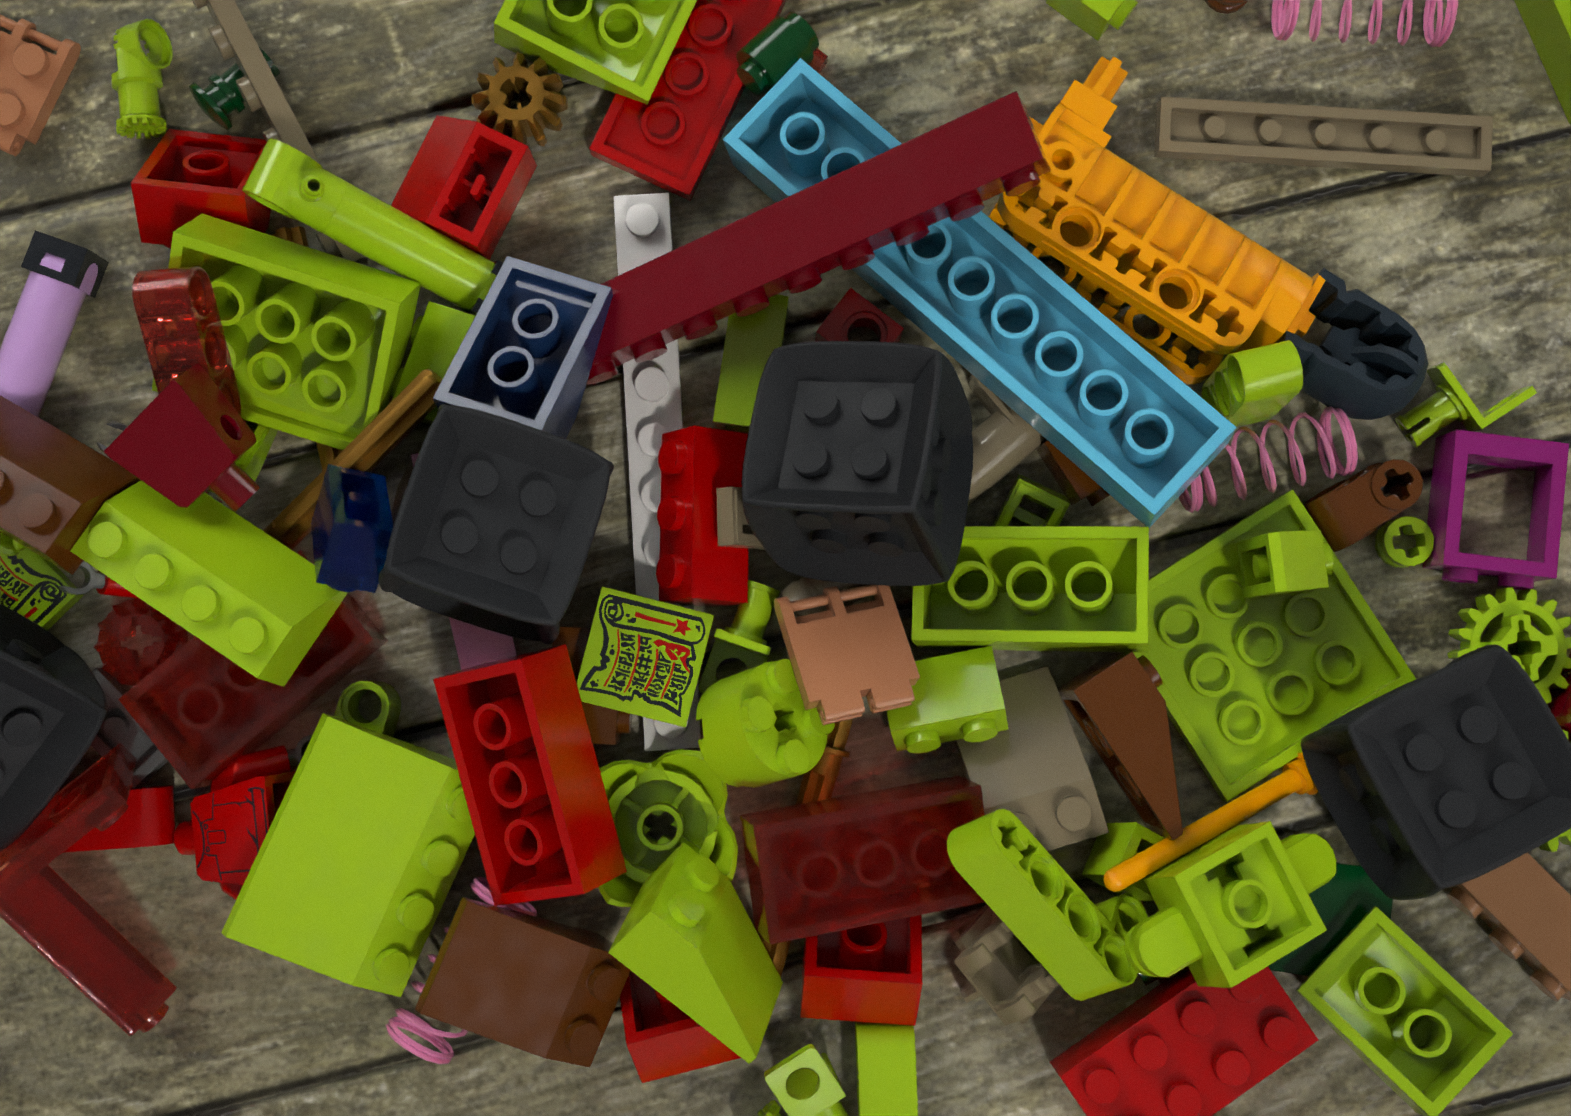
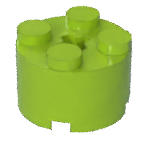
[696,659,835,788]

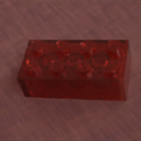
[118,550,388,789]
[739,775,985,944]

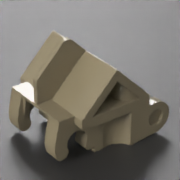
[951,904,1059,1026]

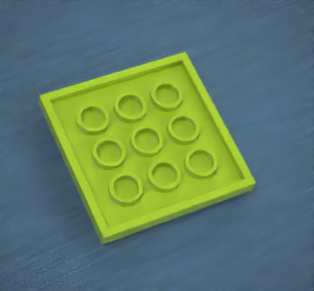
[1133,489,1416,802]

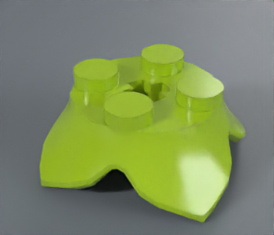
[598,749,738,907]

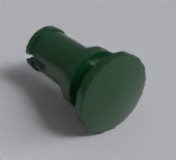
[189,47,280,131]

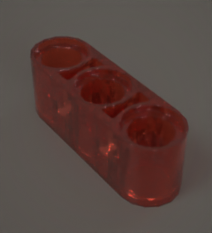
[132,266,241,416]

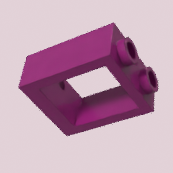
[1423,429,1569,590]

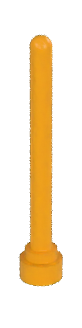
[1103,752,1318,892]

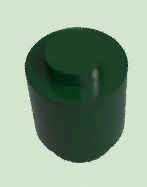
[736,12,819,95]

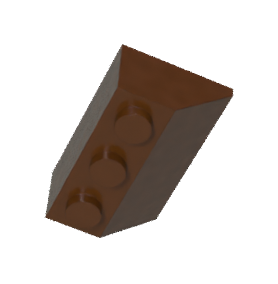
[0,395,141,575]

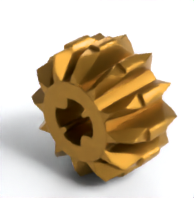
[472,51,568,147]

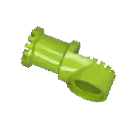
[111,19,173,139]

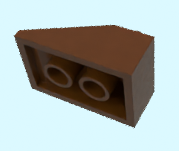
[1058,651,1183,840]
[415,897,631,1067]

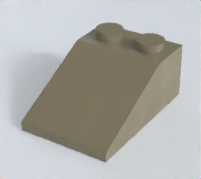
[954,666,1109,851]

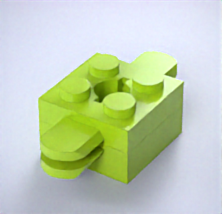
[1124,821,1336,988]

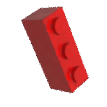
[656,425,748,607]

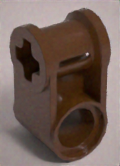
[1303,459,1423,552]

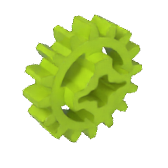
[1447,587,1571,704]

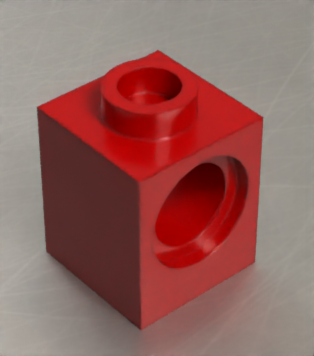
[815,287,904,343]

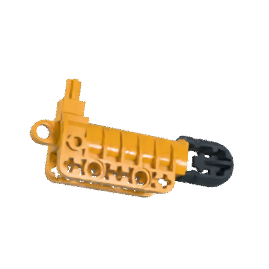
[988,56,1428,420]

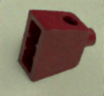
[104,363,261,512]

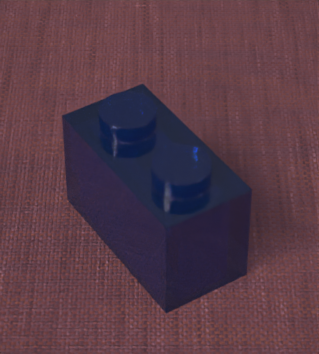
[311,464,393,593]

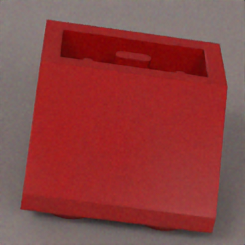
[391,115,537,260]

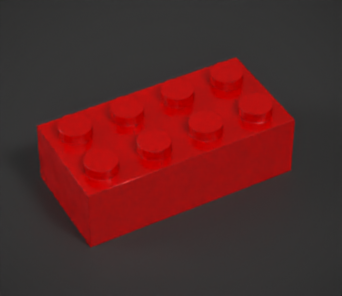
[433,644,627,906]
[1050,966,1319,1116]

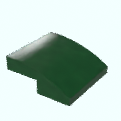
[1268,862,1393,976]

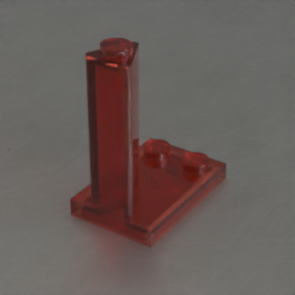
[0,743,177,1037]

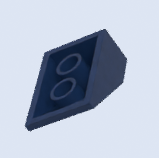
[433,256,613,439]

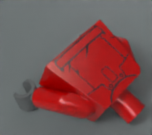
[174,735,312,900]

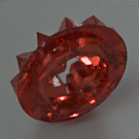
[94,598,188,687]

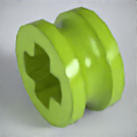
[1375,516,1434,568]

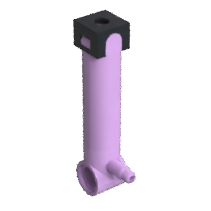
[0,230,109,417]

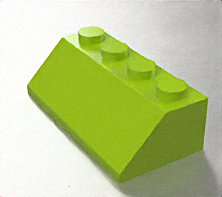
[70,480,351,687]
[911,526,1149,652]

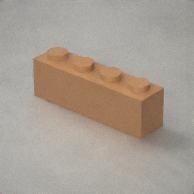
[1447,852,1571,1002]

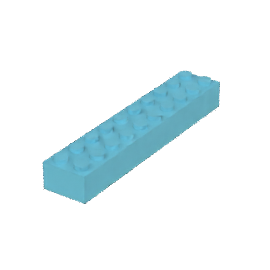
[723,58,1236,528]

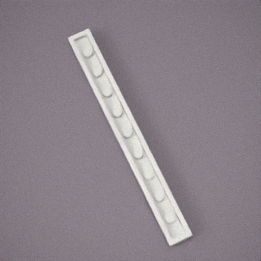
[614,193,702,751]

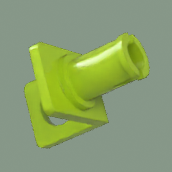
[1395,362,1537,448]
[698,580,780,693]
[764,1044,849,1116]

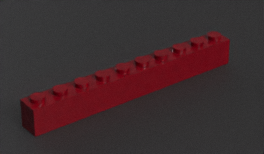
[587,91,1051,385]

